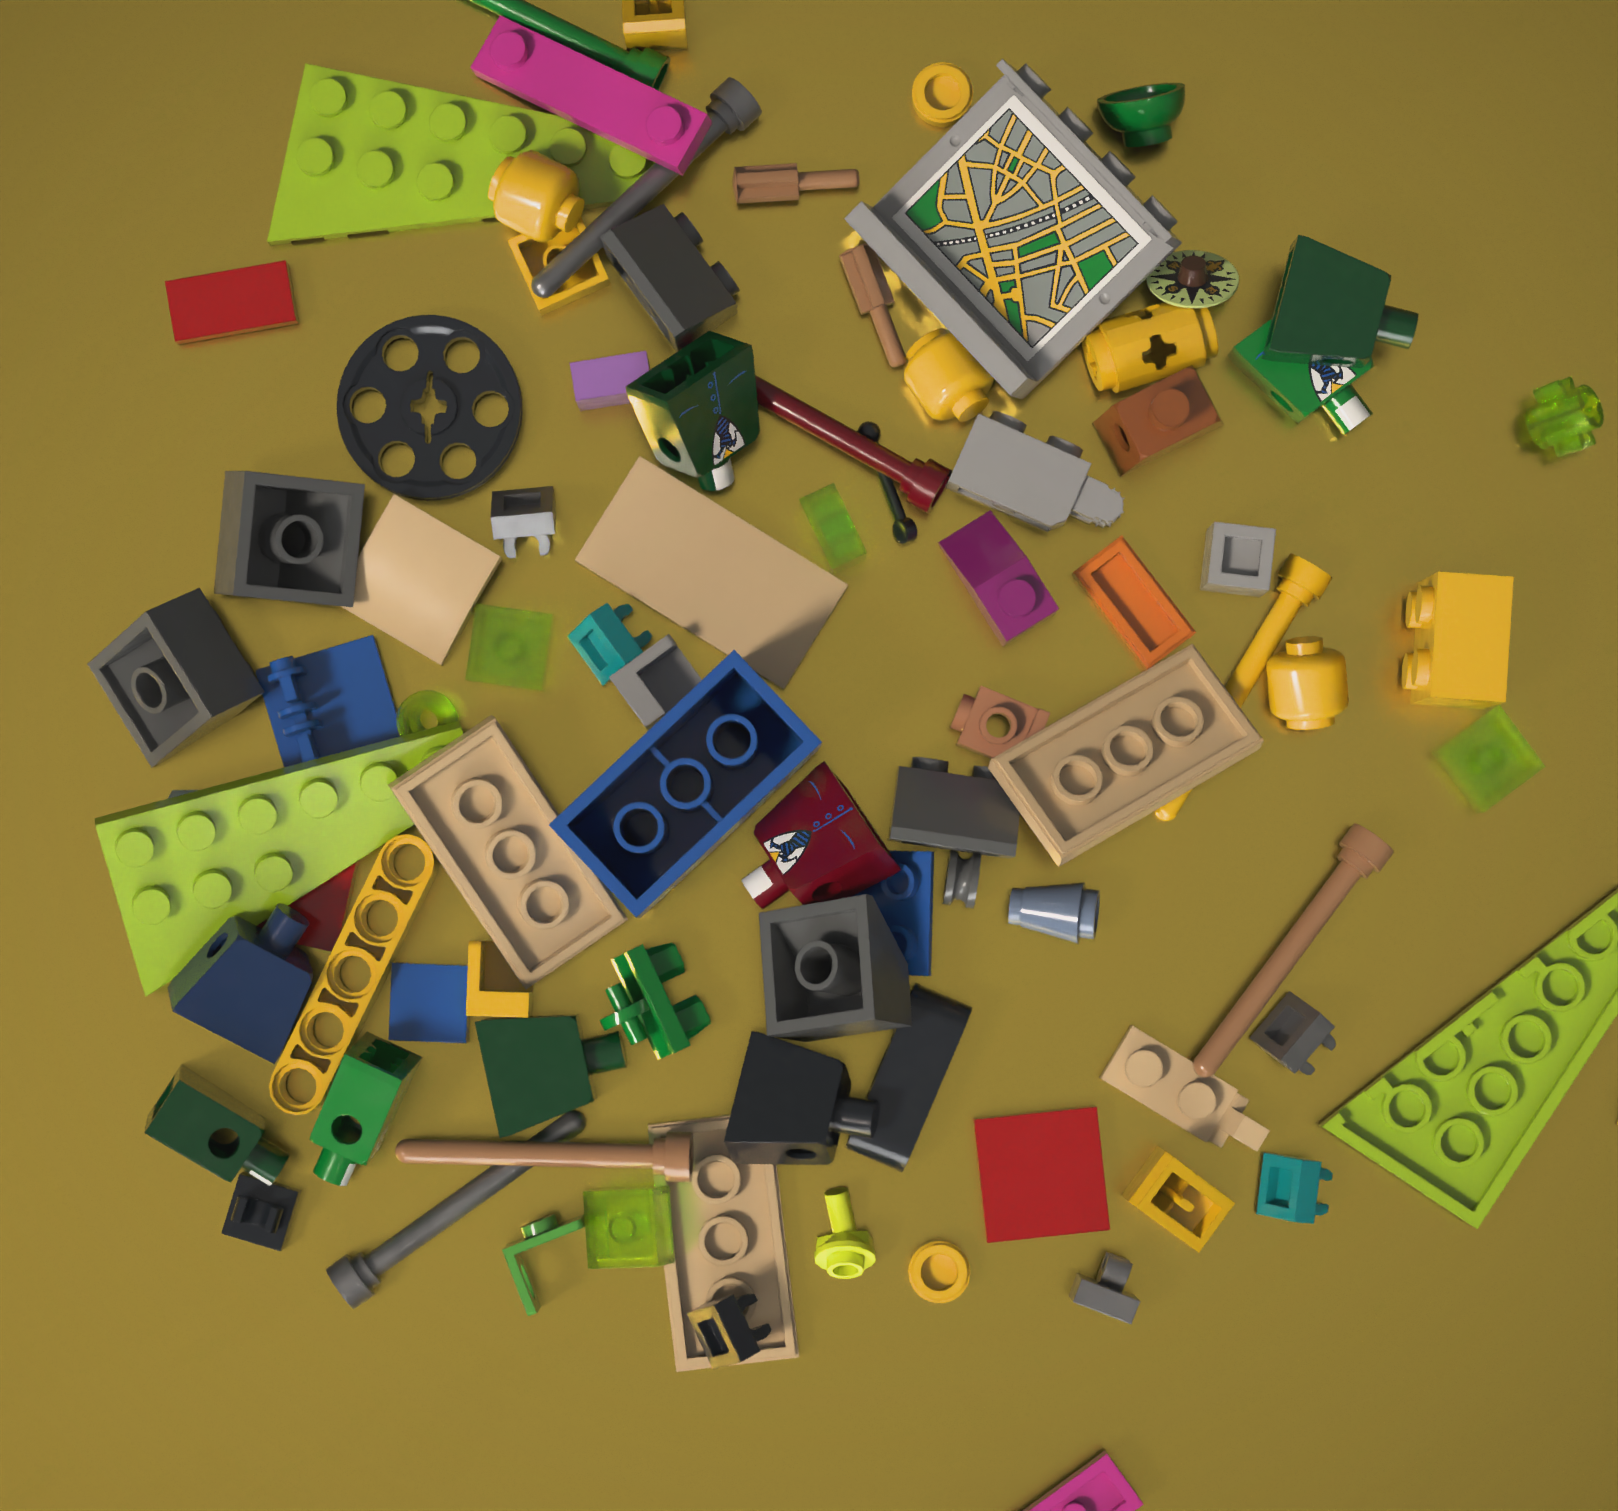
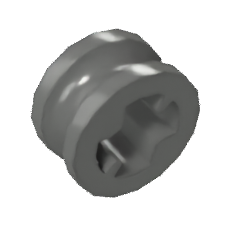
[943,850,981,909]

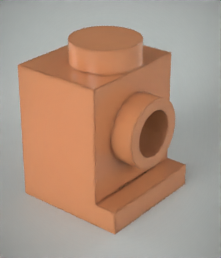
[950,686,1050,759]

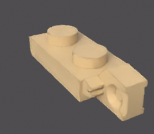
[1099,1025,1270,1152]

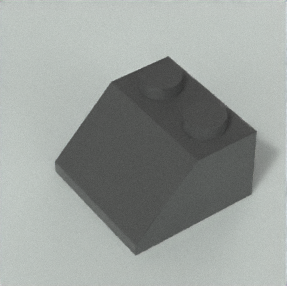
[600,204,740,352]
[214,471,365,607]
[87,588,264,768]
[887,757,1020,859]
[759,894,913,1042]

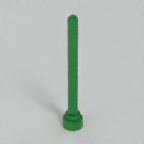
[468,0,671,91]

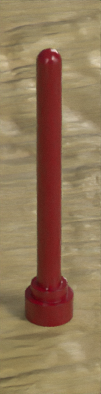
[755,375,952,513]

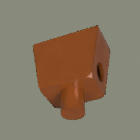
[1092,365,1224,477]

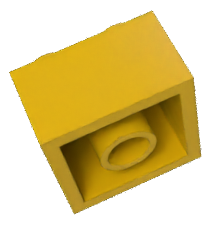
[1402,571,1514,709]

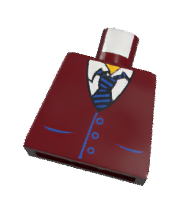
[741,761,901,909]

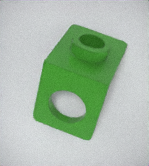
[502,1214,587,1316]

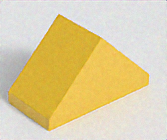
[622,0,688,52]
[1121,1145,1235,1253]

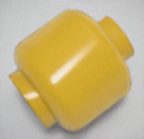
[488,150,584,243]
[904,328,994,422]
[1266,636,1349,730]

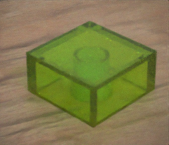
[799,483,867,575]
[465,603,555,692]
[1432,705,1546,813]
[583,1185,675,1269]

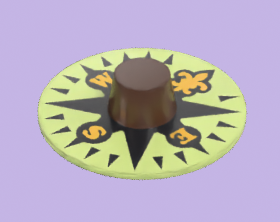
[1147,250,1239,308]

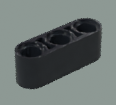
[845,983,972,1172]

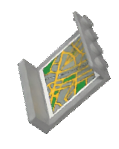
[844,59,1182,400]

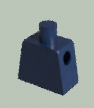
[168,903,313,1064]

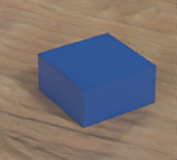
[388,962,470,1043]

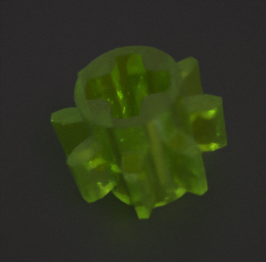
[1525,377,1604,457]

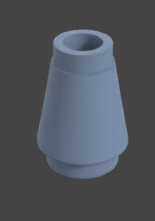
[1008,882,1100,944]

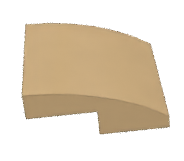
[341,494,502,666]

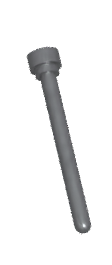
[531,77,762,298]
[326,1111,586,1309]

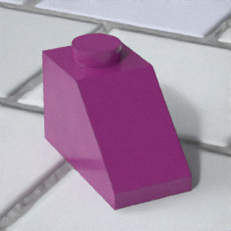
[938,510,1059,646]

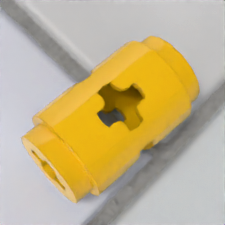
[1082,302,1218,393]

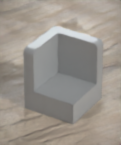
[1200,522,1276,597]
[609,634,702,730]

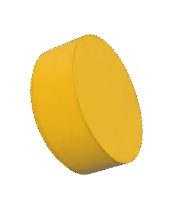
[912,62,973,127]
[908,1239,970,1303]

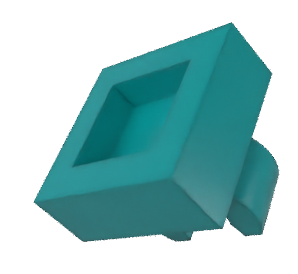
[567,603,652,686]
[1256,1153,1333,1224]

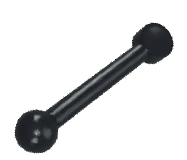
[857,421,917,544]

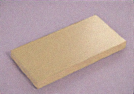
[575,456,848,690]
[988,644,1264,867]
[388,715,628,989]
[647,1114,799,1372]

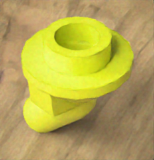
[814,1187,876,1279]

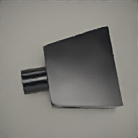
[724,1031,880,1165]

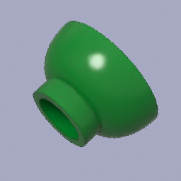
[1097,83,1185,147]

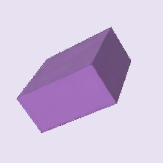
[570,351,651,411]

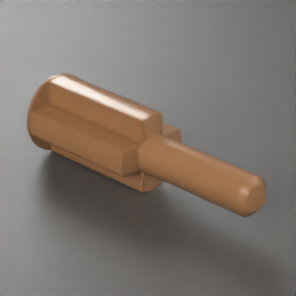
[732,163,860,204]
[839,243,907,368]

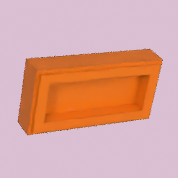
[1072,535,1197,670]

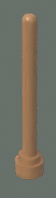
[1193,823,1394,1078]
[395,1132,694,1182]

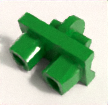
[599,942,711,1060]

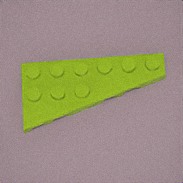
[267,63,655,246]
[95,721,463,997]
[1319,888,1618,1229]

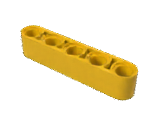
[269,834,440,1115]

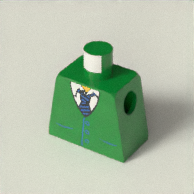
[1227,319,1374,436]
[310,1032,423,1186]

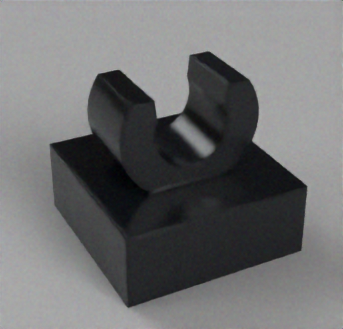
[221,1172,302,1251]
[686,1294,771,1370]

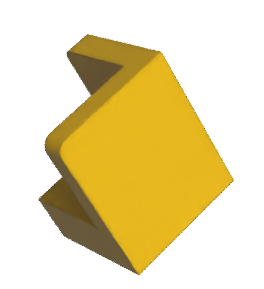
[466,940,534,1018]

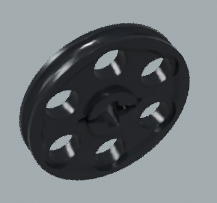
[337,315,523,501]

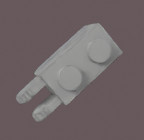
[946,411,1125,532]

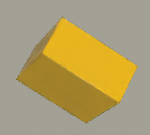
[507,217,611,316]

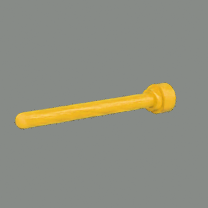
[1155,553,1332,821]

